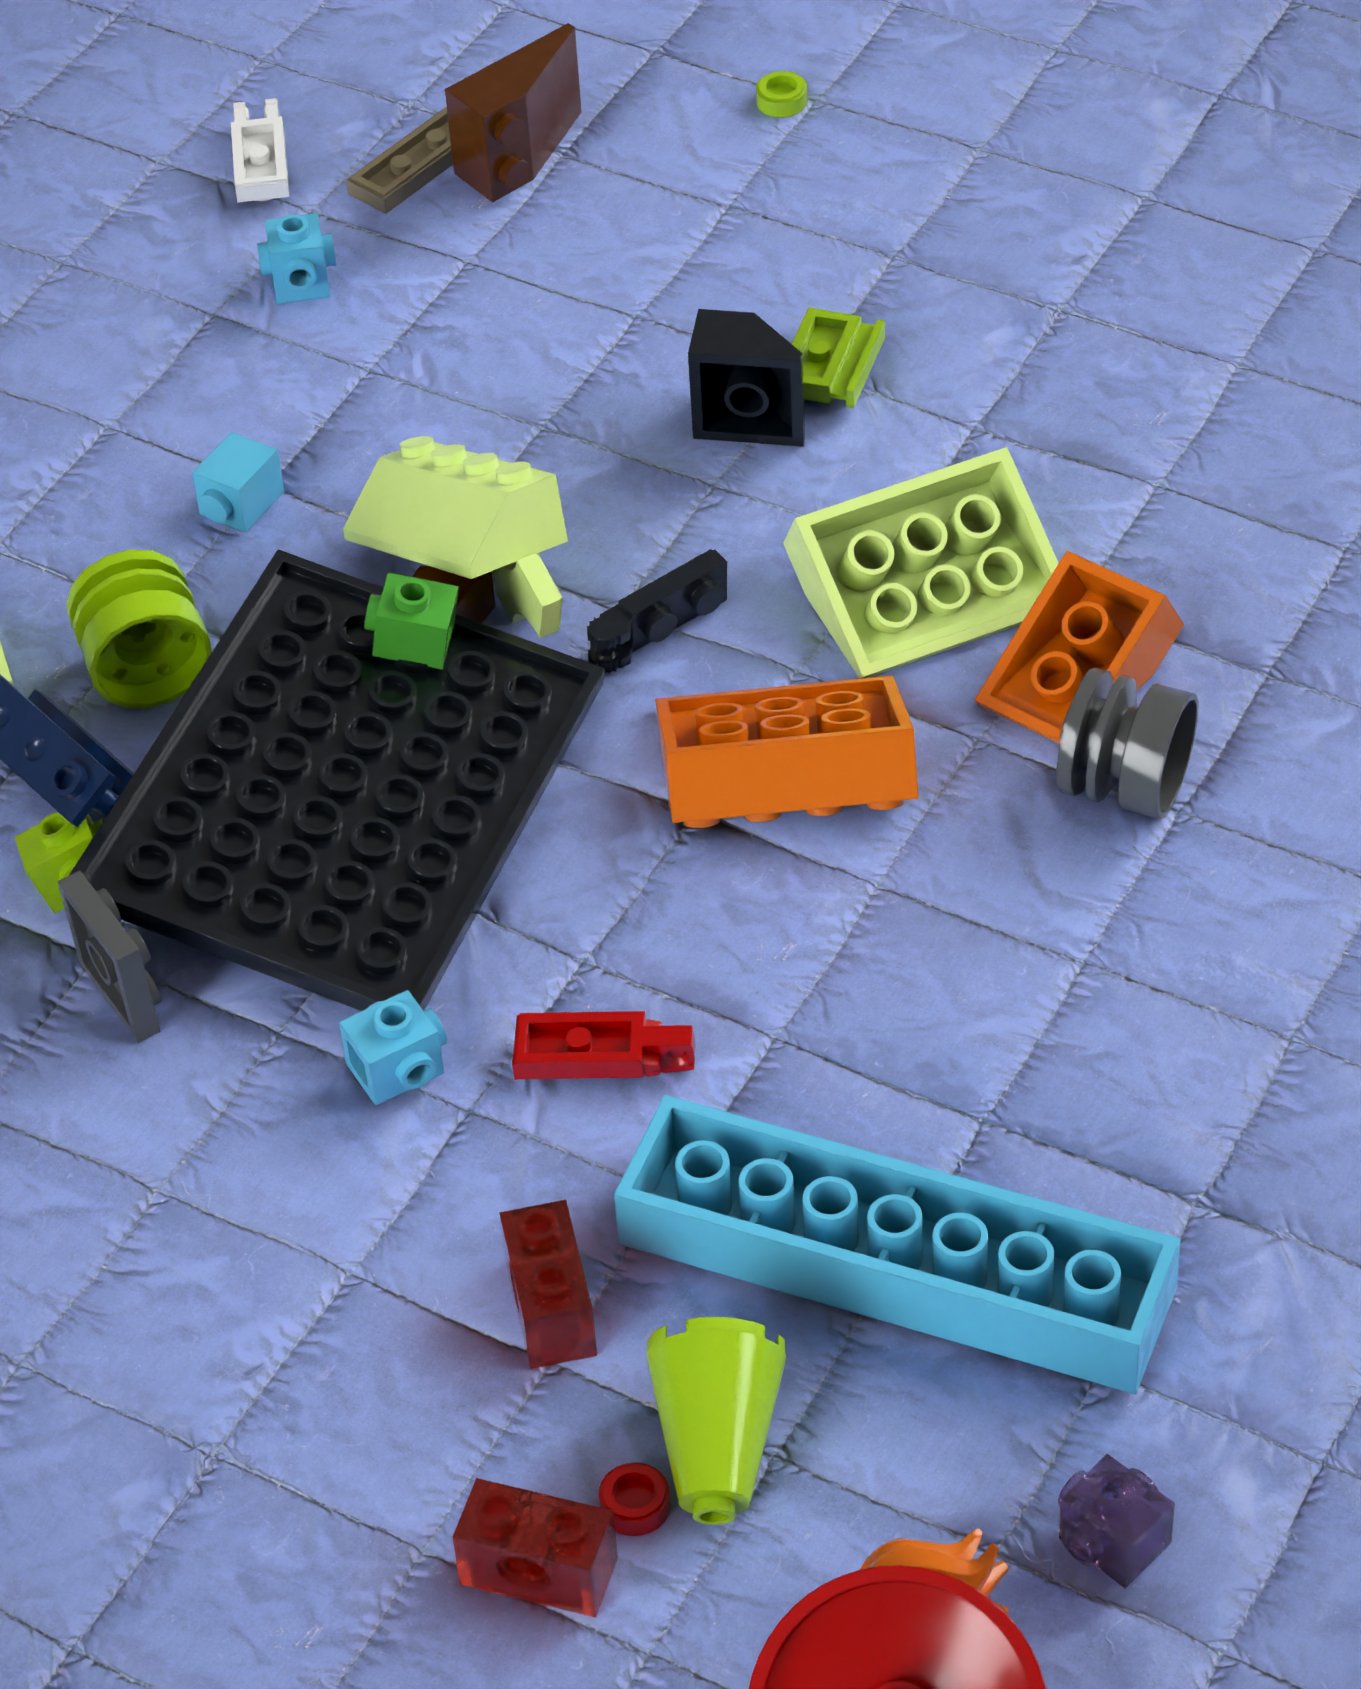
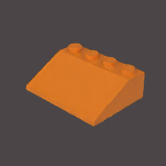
[655,675,919,828]

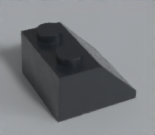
[688,309,805,447]

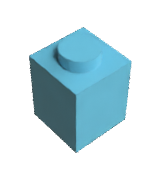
[192,432,284,532]

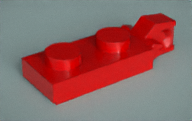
[512,1011,695,1080]

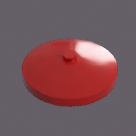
[749,1565,1047,1689]

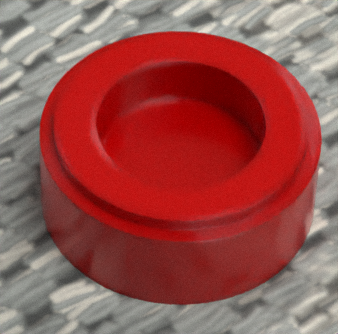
[599,1462,671,1536]

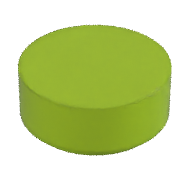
[756,71,808,118]

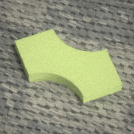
[492,553,563,638]

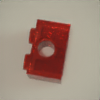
[499,1199,597,1369]
[452,1478,618,1618]

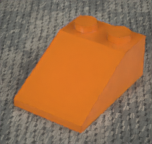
[974,551,1184,744]

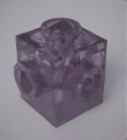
[1058,1454,1175,1589]

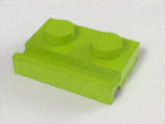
[792,307,885,408]

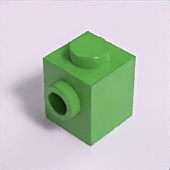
[364,572,459,670]

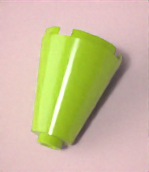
[646,1317,786,1525]

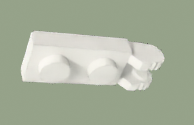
[230,98,290,203]

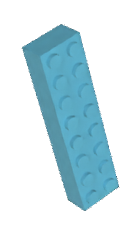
[614,1094,1181,1394]

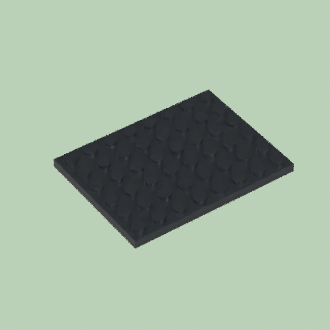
[69,549,605,1011]

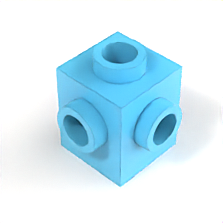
[257,213,336,304]
[339,990,447,1106]

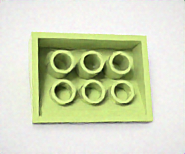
[783,447,1059,678]

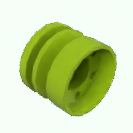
[66,549,212,709]

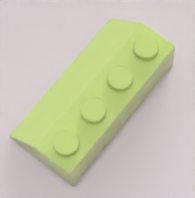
[343,436,568,579]

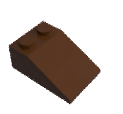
[445,23,582,202]

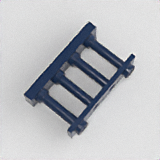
[0,674,134,827]

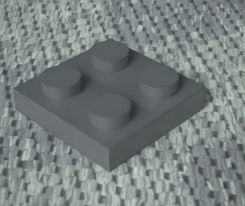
[58,871,161,1043]

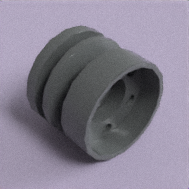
[1056,668,1199,819]

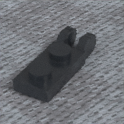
[587,549,728,674]

